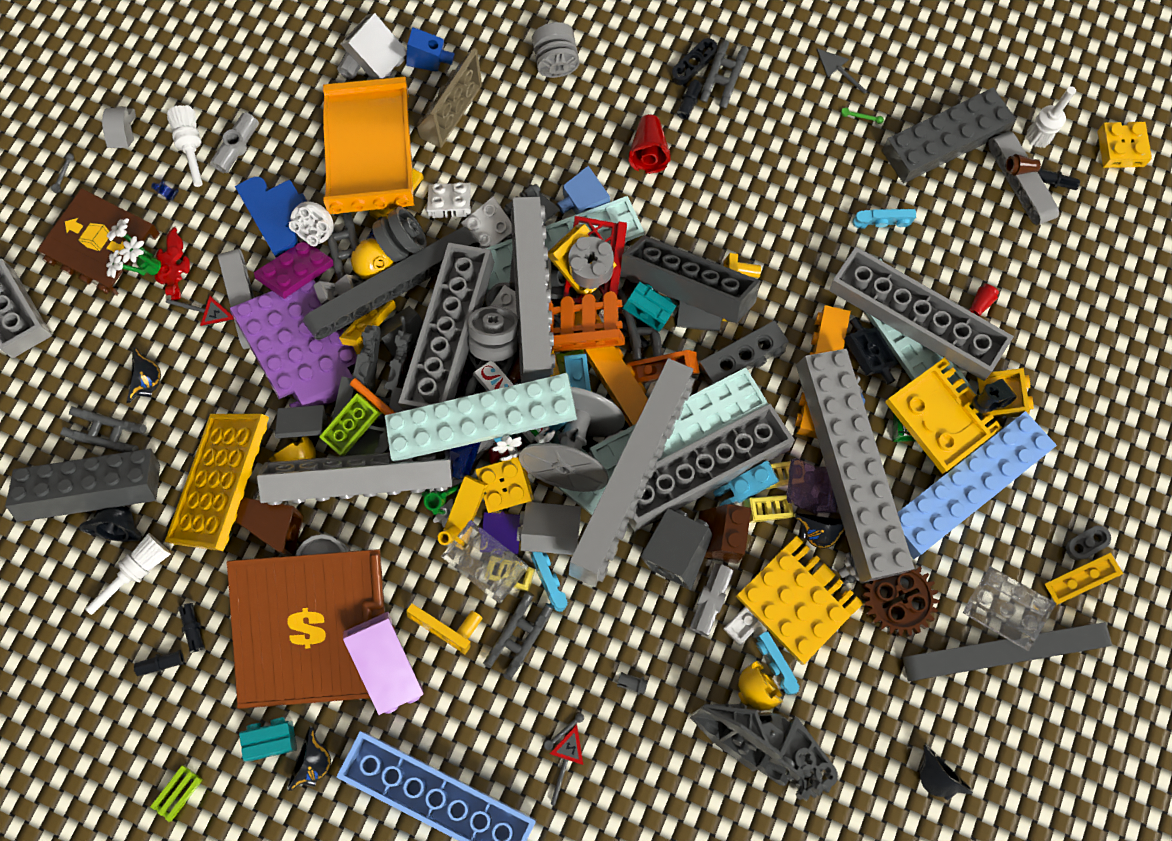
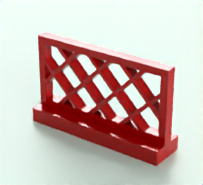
[563,216,627,304]

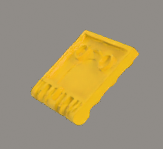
[885,357,1003,474]
[736,535,863,665]

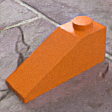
[626,350,700,383]

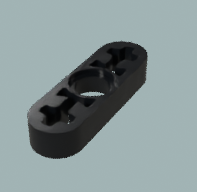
[672,38,717,86]

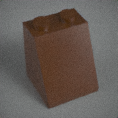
[235,497,304,556]
[698,504,751,564]

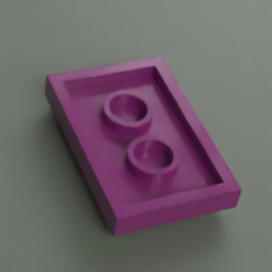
[254,240,334,299]

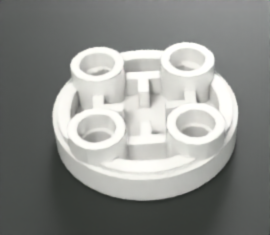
[289,201,334,246]

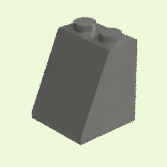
[641,508,713,590]

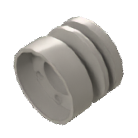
[532,22,580,78]

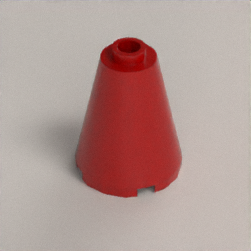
[629,114,671,174]

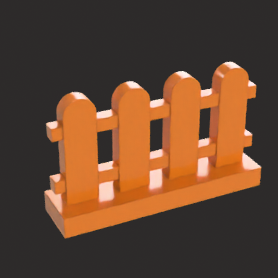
[549,291,625,352]

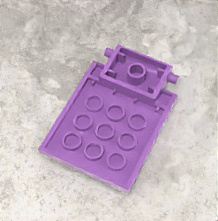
[230,279,357,407]

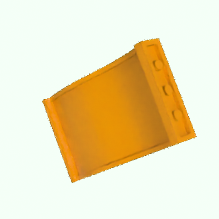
[323,77,414,214]

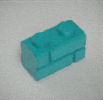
[623,282,677,332]
[239,717,297,762]

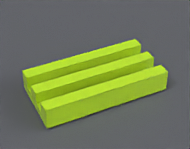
[150,765,203,822]

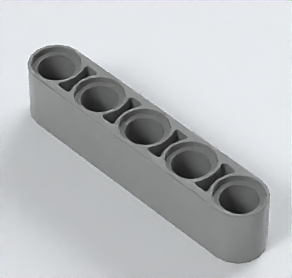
[988,131,1059,226]
[218,248,255,350]

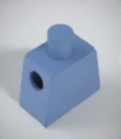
[556,166,610,215]

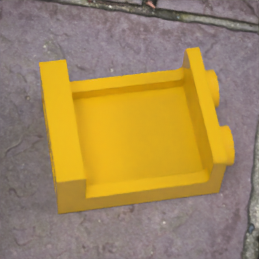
[548,224,616,294]

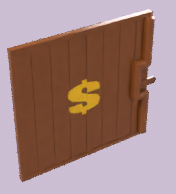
[227,549,395,709]

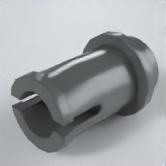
[617,672,648,695]

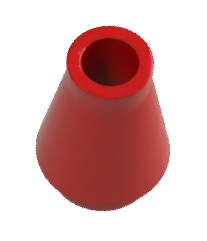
[969,284,999,317]

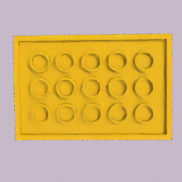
[165,414,269,551]

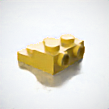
[977,368,1034,418]

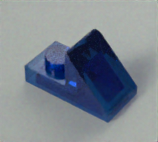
[448,442,481,479]

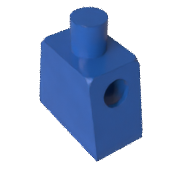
[406,27,455,72]

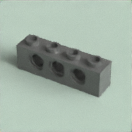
[699,320,789,386]

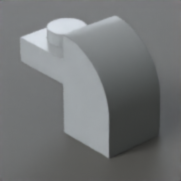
[102,106,136,148]
[313,274,363,304]

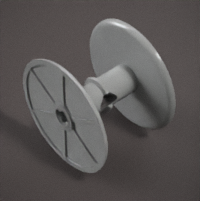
[519,387,625,492]

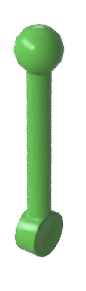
[841,108,884,124]

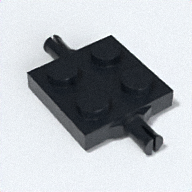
[844,317,899,385]

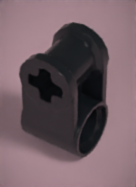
[972,379,1017,414]

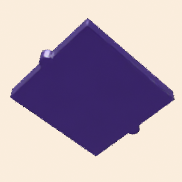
[480,511,521,556]

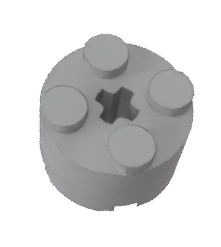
[569,237,614,289]

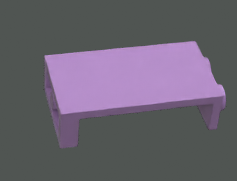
[343,612,424,715]

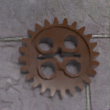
[861,567,940,637]

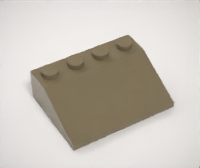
[417,48,482,148]

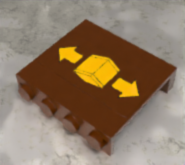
[37,188,160,296]

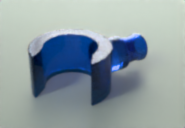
[151,180,179,201]

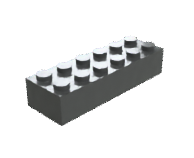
[882,87,1016,184]
[620,235,760,324]
[5,448,160,522]

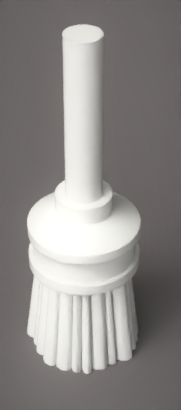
[1025,87,1076,148]
[167,105,203,187]
[85,533,171,615]

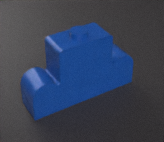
[235,177,308,258]

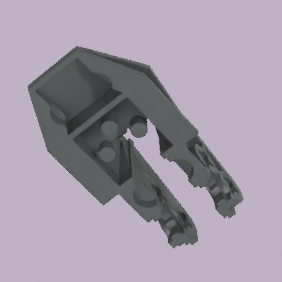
[332,325,413,456]
[690,703,838,801]

